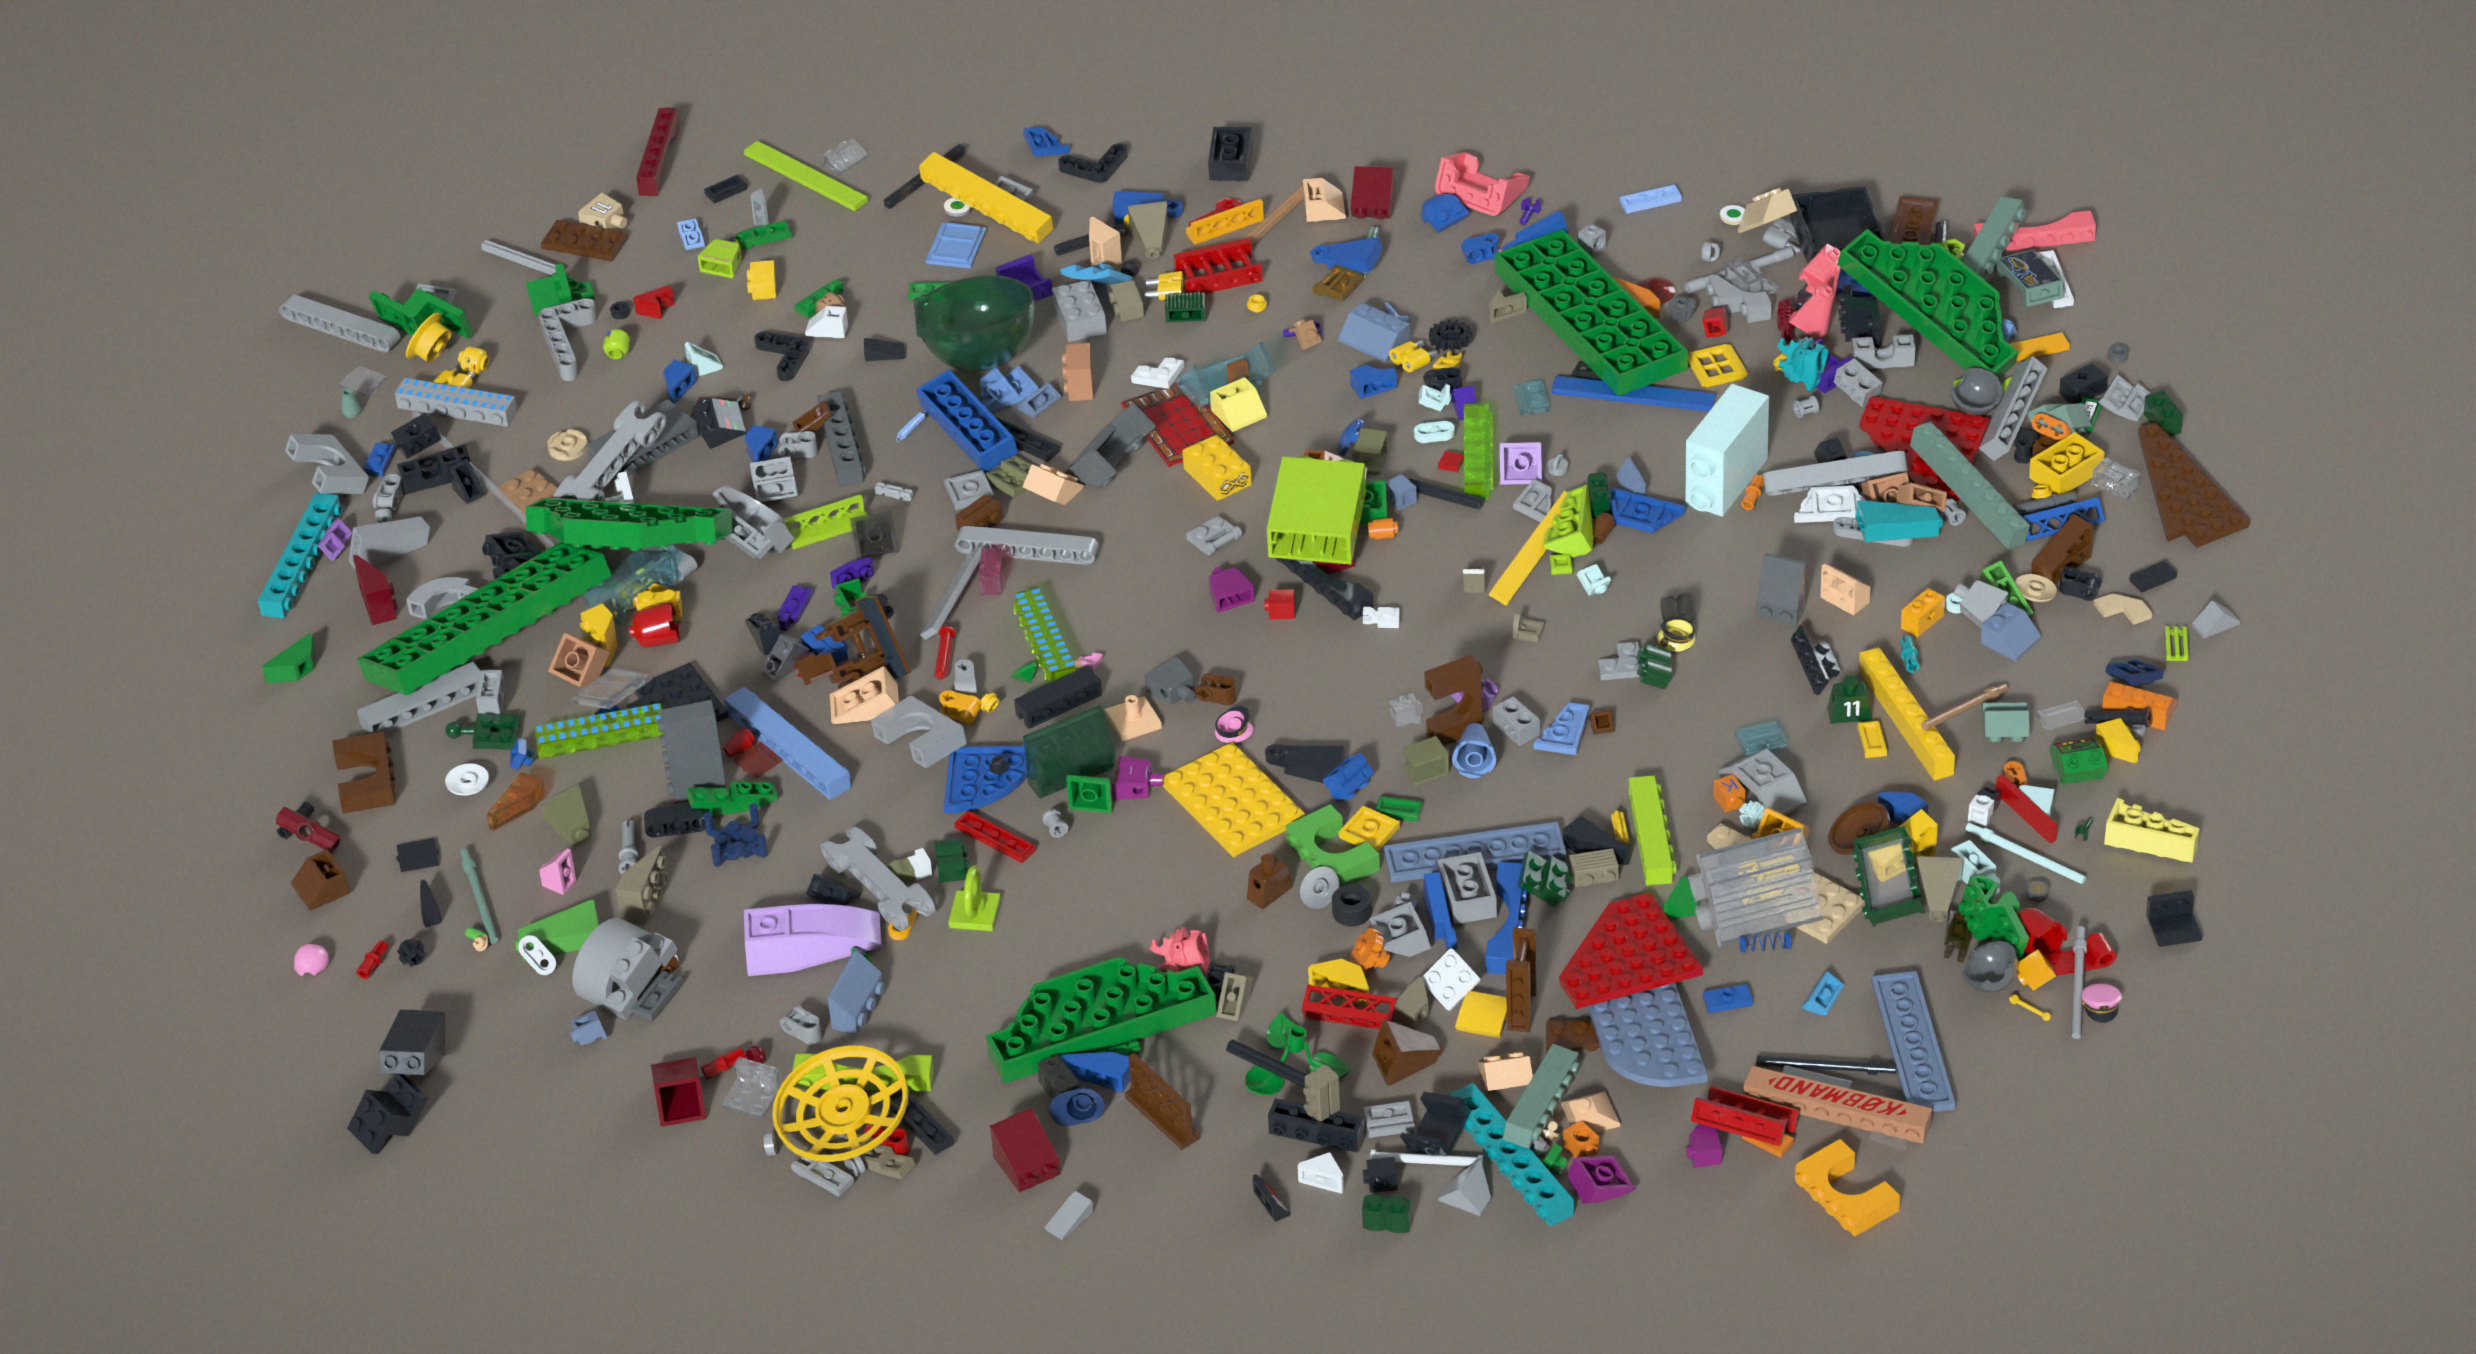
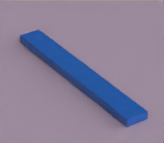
[1552,376,1715,412]

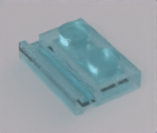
[1513,380,1550,416]
[1735,721,1787,756]

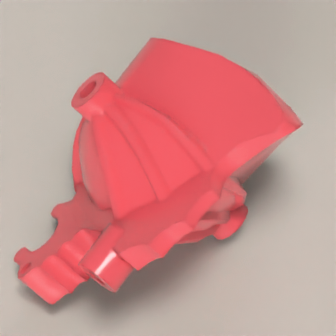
[1150,927,1210,977]

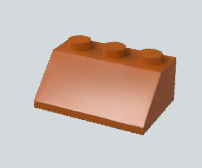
[2102,681,2178,731]

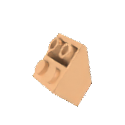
[1303,178,1346,222]
[1089,217,1122,268]
[1023,463,1084,505]
[1821,564,1870,615]
[1478,1052,1533,1091]

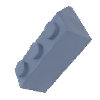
[1338,302,1410,363]
[828,951,885,1035]

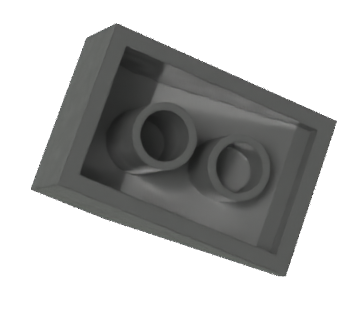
[1756,553,1806,626]

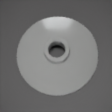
[1300,866,1339,909]

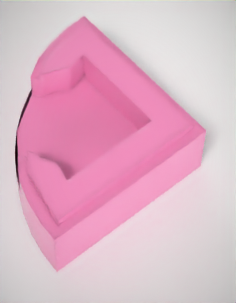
[1074,653,1103,672]

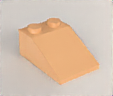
[830,666,899,724]

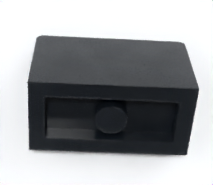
[806,874,861,906]

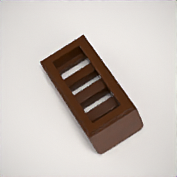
[792,400,832,433]

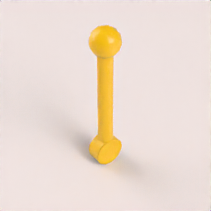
[2009,994,2051,1021]

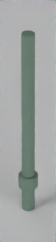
[460,848,498,944]

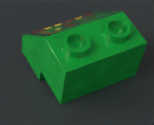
[2049,737,2108,785]

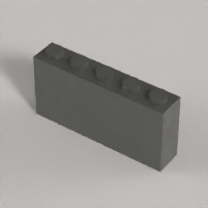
[586,399,699,480]
[657,700,726,804]

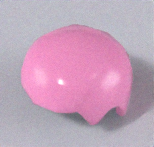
[294,944,329,976]

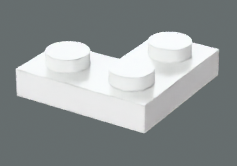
[1131,358,1184,389]

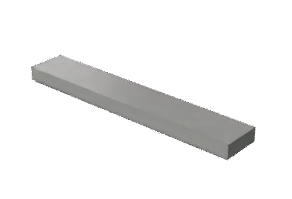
[920,547,985,640]

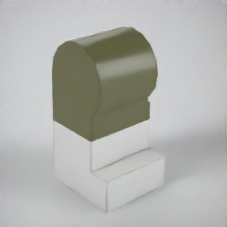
[887,848,932,885]

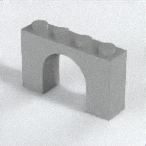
[285,434,369,494]
[871,696,967,768]

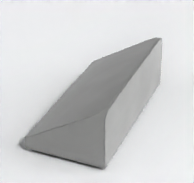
[750,189,769,227]

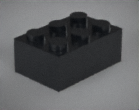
[1208,127,1253,181]

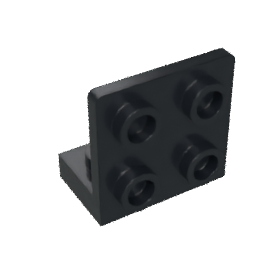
[2146,890,2203,947]

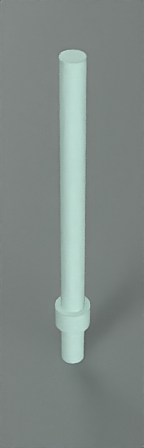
[1965,822,2086,885]

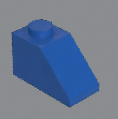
[663,359,697,404]
[744,425,778,463]

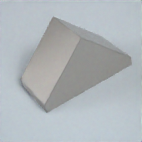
[2192,600,2240,638]

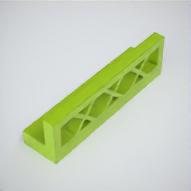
[784,494,870,550]

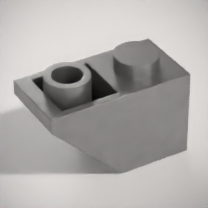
[761,634,809,681]

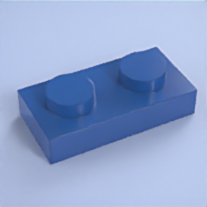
[363,443,396,477]

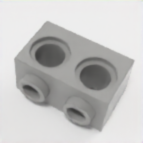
[1834,358,1883,407]
[476,670,505,714]
[1493,696,1541,746]

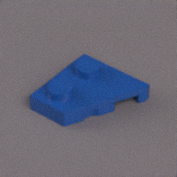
[1023,127,1069,157]

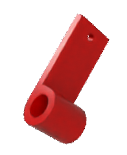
[2043,933,2117,976]

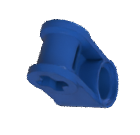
[1461,233,1499,264]

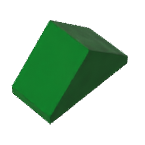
[1664,876,1698,921]

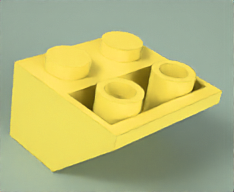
[1210,377,1267,432]

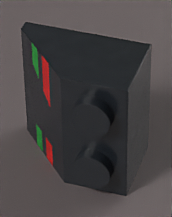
[693,398,747,449]

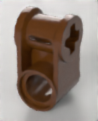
[1194,673,1237,705]

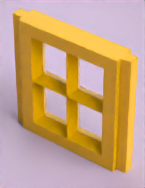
[1688,344,1748,388]

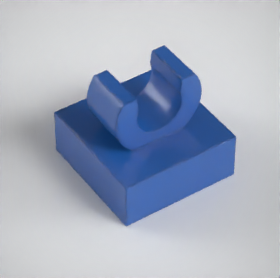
[510,738,534,770]

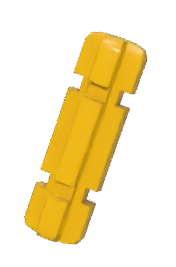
[1611,810,1629,844]

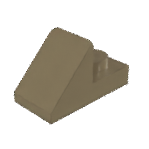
[1489,289,1527,323]
[1463,566,1486,593]

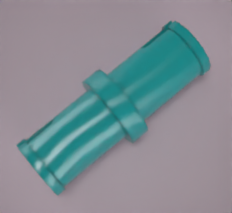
[1900,635,1920,673]

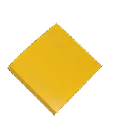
[1455,991,1507,1038]

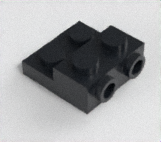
[482,532,540,567]

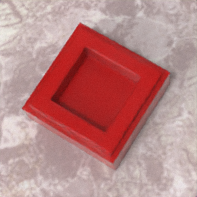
[1438,451,1464,473]

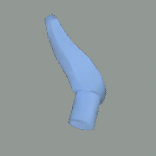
[1385,302,1409,323]

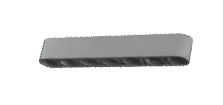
[279,294,400,352]
[1763,451,1908,496]
[955,526,1099,565]

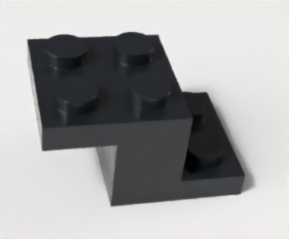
[1838,285,1881,349]
[347,1074,428,1154]

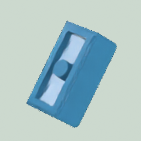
[1801,971,1844,1016]

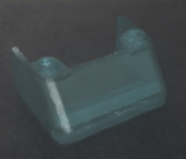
[1175,342,1275,407]

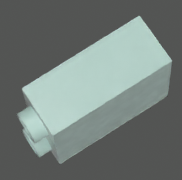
[1686,384,1769,517]

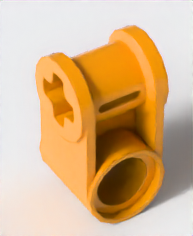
[939,690,982,724]

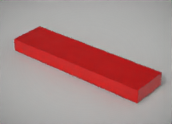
[1995,774,2058,844]
[954,810,1036,863]

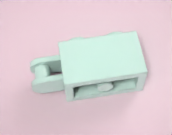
[1951,840,2000,897]

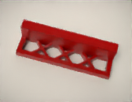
[1302,984,1397,1030]

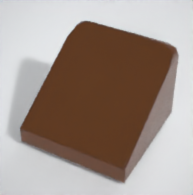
[1589,710,1615,735]

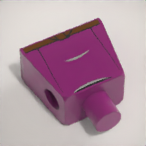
[1112,756,1164,800]

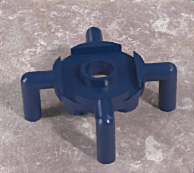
[703,803,768,867]

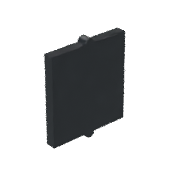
[396,838,439,872]

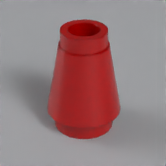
[723,728,756,758]

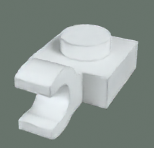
[1363,607,1399,628]

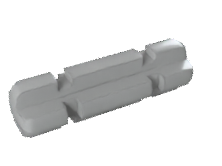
[874,482,914,502]

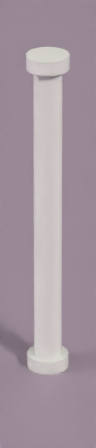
[1370,1149,1484,1166]

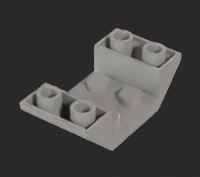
[1718,749,1807,816]

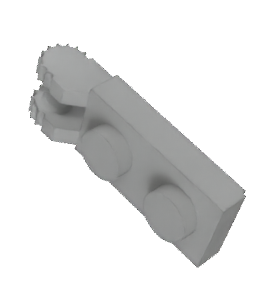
[791,1157,854,1197]

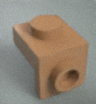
[1288,318,1322,350]

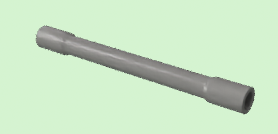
[1684,246,1794,294]

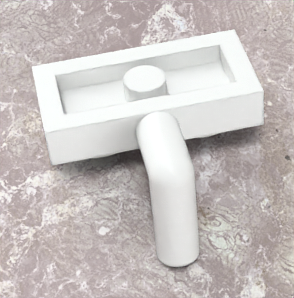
[604,471,634,503]

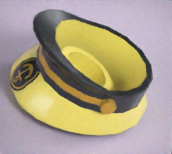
[1657,618,1696,652]

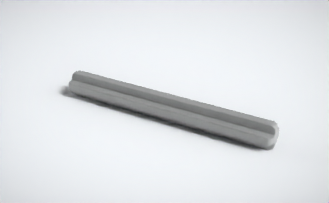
[481,240,556,276]

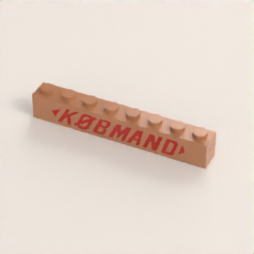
[1744,1066,1932,1144]

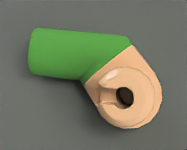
[465,927,489,951]

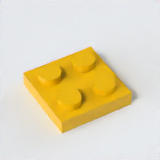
[1339,806,1400,852]

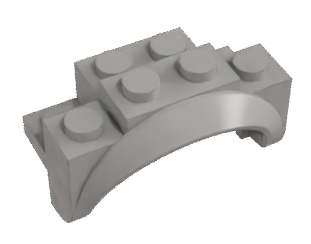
[713,486,795,559]

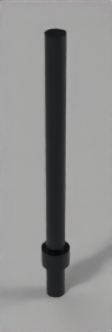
[1756,1056,1896,1075]

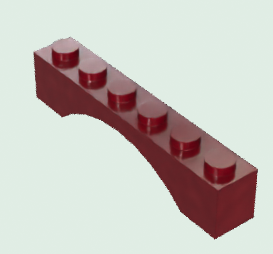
[636,107,680,196]

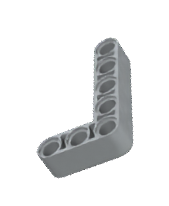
[539,298,597,381]

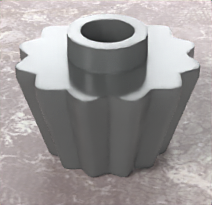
[1668,296,1696,322]

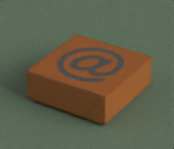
[1227,358,1249,383]

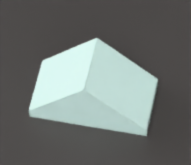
[685,342,723,377]
[2019,785,2054,818]

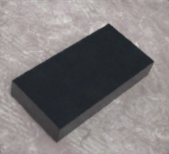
[704,175,747,204]
[2129,561,2177,593]

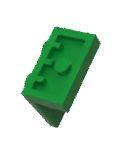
[526,263,572,316]

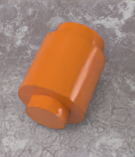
[1368,518,1399,540]

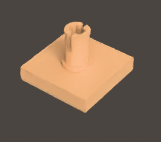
[1105,695,1162,742]

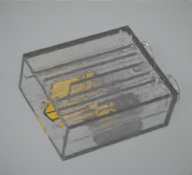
[1688,827,1823,947]

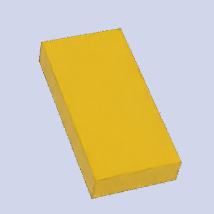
[1857,721,1887,758]

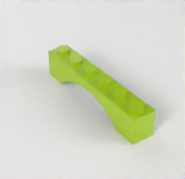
[793,1054,934,1091]

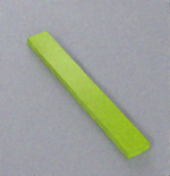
[744,141,868,211]

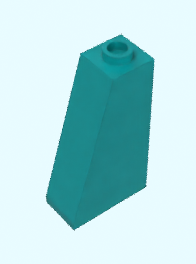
[1855,500,1943,542]

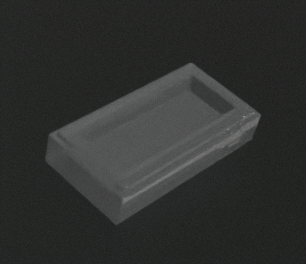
[2037,700,2086,731]

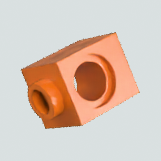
[1563,1120,1599,1157]

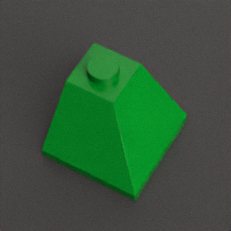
[1066,775,1113,813]

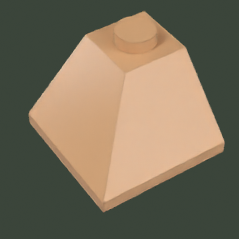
[1561,1091,1620,1133]

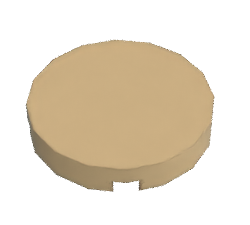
[547,429,588,461]

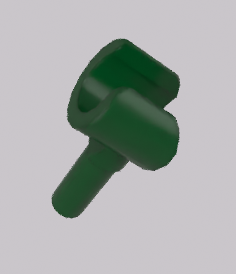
[2075,818,2093,841]

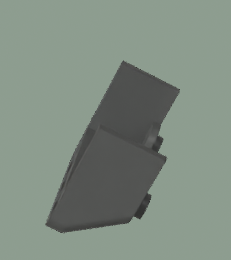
[1064,403,1156,488]

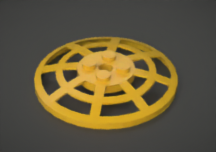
[773,1046,908,1162]

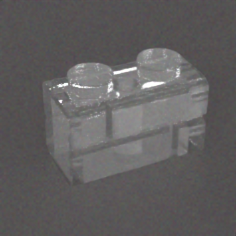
[2092,457,2142,501]

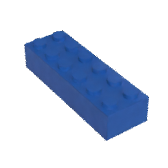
[916,369,1018,474]

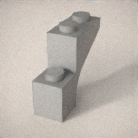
[1706,275,1771,323]

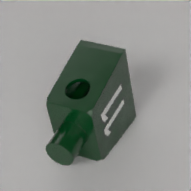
[1827,675,1872,724]

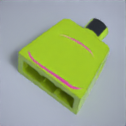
[698,237,742,278]

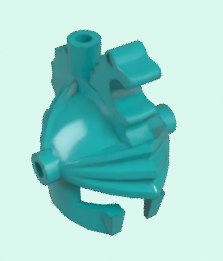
[1777,337,1829,392]

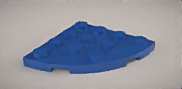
[944,746,1037,813]

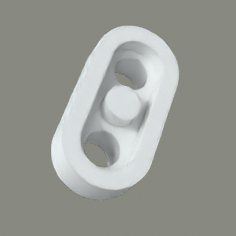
[518,935,556,975]

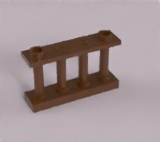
[1506,927,1537,1032]

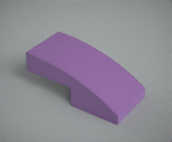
[318,519,352,561]

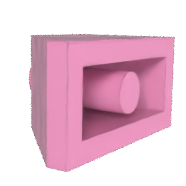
[539,848,576,895]

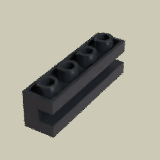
[1014,666,1102,729]

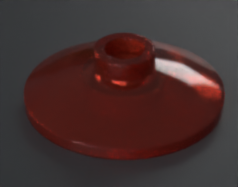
[1637,277,1675,304]

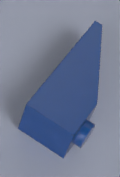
[1060,1052,1130,1093]

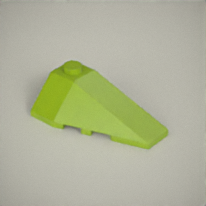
[1544,485,1594,557]

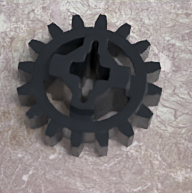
[1429,319,1472,352]

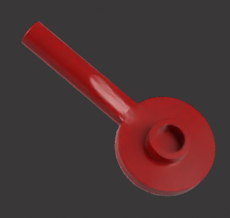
[1188,198,1243,227]

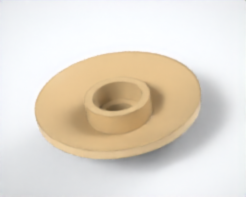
[2015,574,2057,602]

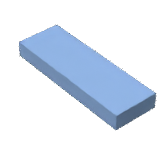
[1620,185,1682,214]

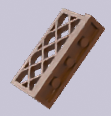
[1125,1053,1200,1150]

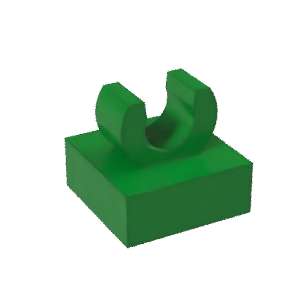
[1543,1143,1569,1175]

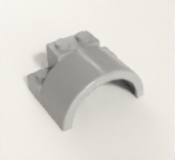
[572,918,678,1021]

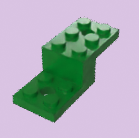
[369,288,473,339]

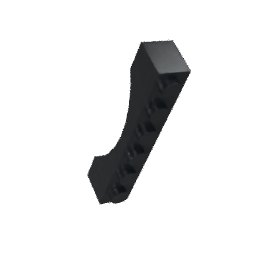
[1276,558,1374,620]

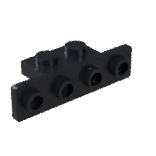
[1790,625,1841,695]

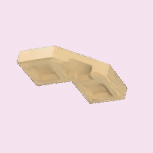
[2094,594,2153,625]

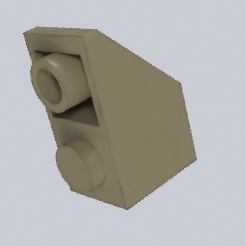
[1393,976,1429,1030]

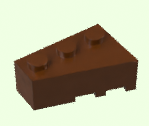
[2031,514,2094,585]

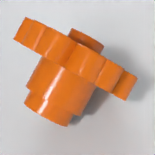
[1349,928,1390,973]

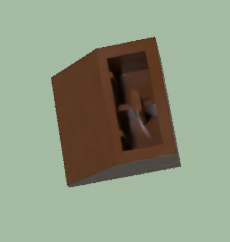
[291,849,350,911]

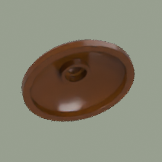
[1828,802,1890,855]

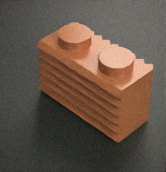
[1896,483,1947,513]

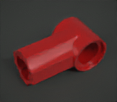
[864,1124,910,1156]

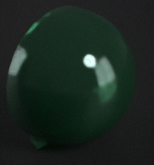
[913,276,1035,372]

